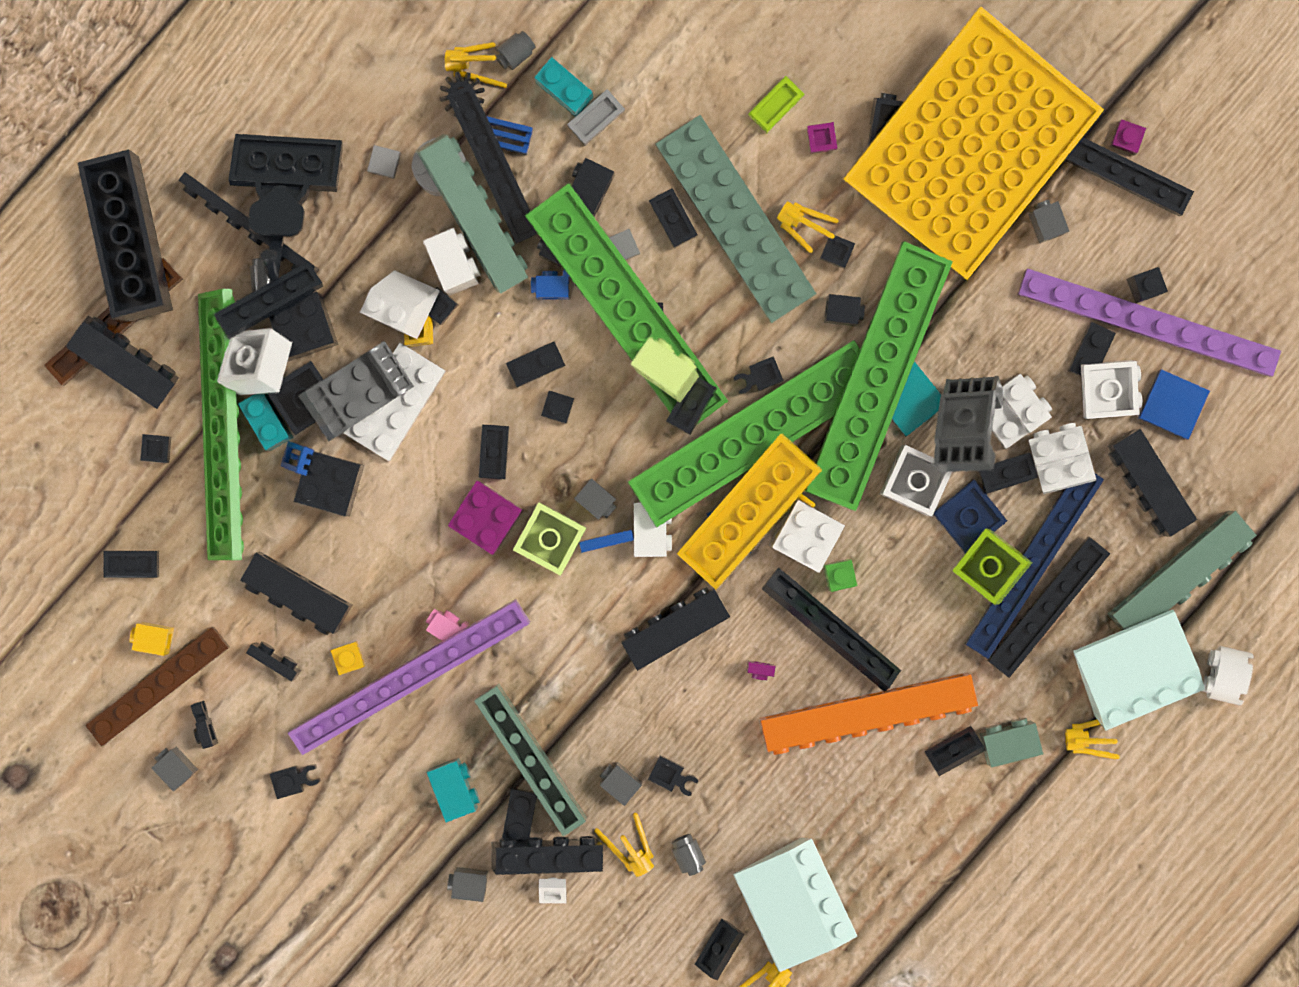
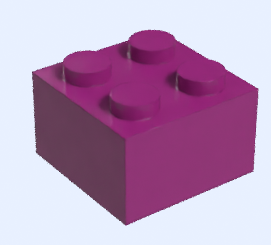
[448,481,524,555]

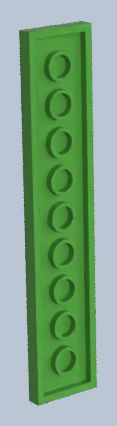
[525,183,728,433]
[805,241,953,511]
[198,289,244,560]
[628,340,860,528]

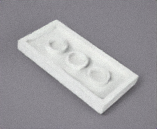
[344,343,446,461]

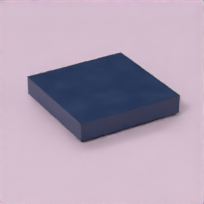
[933,480,1008,554]

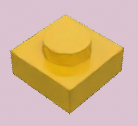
[404,316,433,347]
[330,641,365,675]

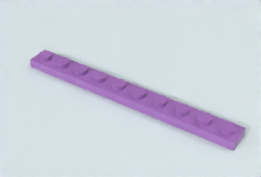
[1018,268,1281,377]
[288,599,530,755]

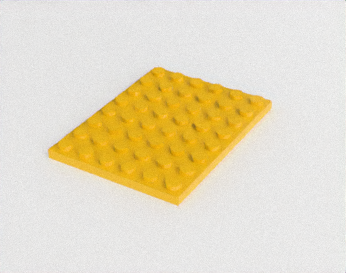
[843,7,1104,280]

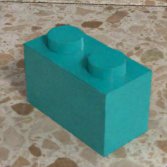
[534,57,594,117]
[238,393,294,451]
[427,758,480,823]

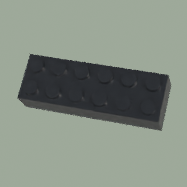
[77,149,173,323]

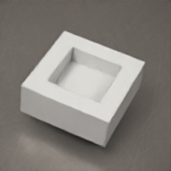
[539,878,567,903]

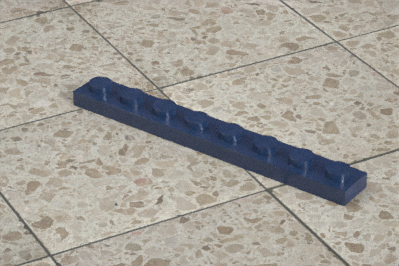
[965,474,1104,659]

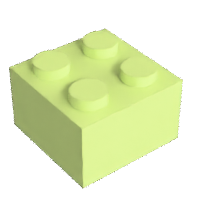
[631,337,699,402]
[513,502,587,576]

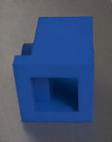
[531,270,569,300]

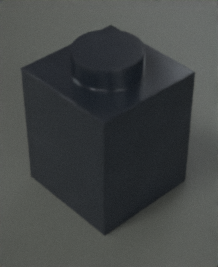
[1126,267,1168,304]
[824,294,865,326]

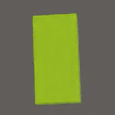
[748,76,805,133]

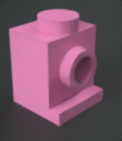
[426,609,469,641]

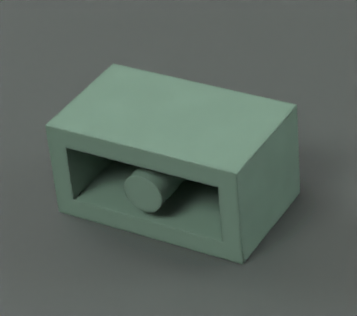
[979,718,1043,768]

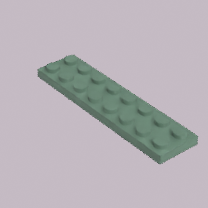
[656,115,817,323]

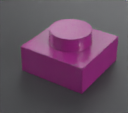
[1110,119,1146,155]
[807,122,838,154]
[746,660,776,681]

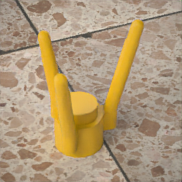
[445,42,507,88]
[777,201,839,253]
[1065,719,1120,759]
[594,812,654,877]
[739,961,792,987]

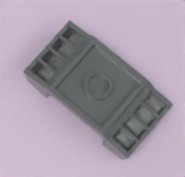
[299,341,414,441]
[934,376,1003,473]

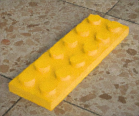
[677,434,822,590]

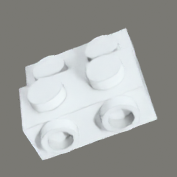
[1081,360,1142,419]
[992,374,1052,449]
[1029,423,1097,494]

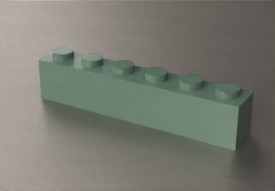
[415,134,528,294]
[1107,511,1256,631]
[475,684,587,837]

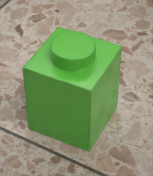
[823,559,858,592]

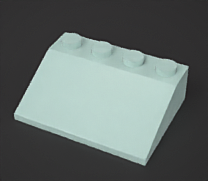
[1073,609,1205,731]
[733,838,857,972]

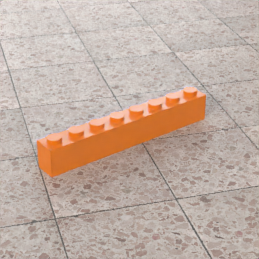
[760,672,978,755]

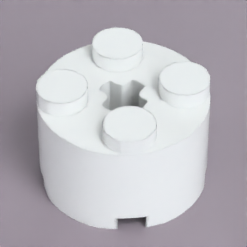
[1202,646,1253,706]

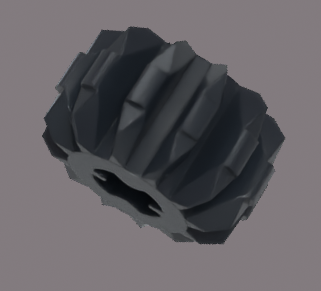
[440,72,485,117]

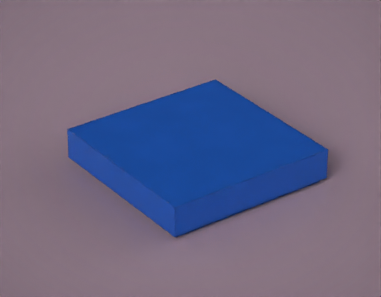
[1138,369,1210,440]

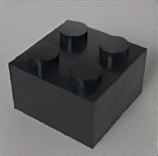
[269,291,339,362]
[268,361,324,435]
[294,451,365,517]

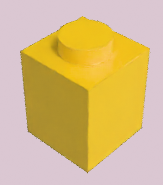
[130,622,174,656]

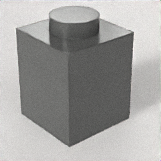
[1028,200,1069,244]
[574,478,616,520]
[152,747,198,792]
[599,762,642,806]
[447,867,488,902]

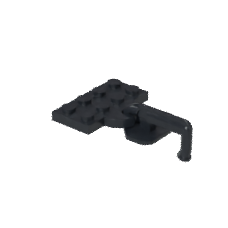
[228,134,343,281]

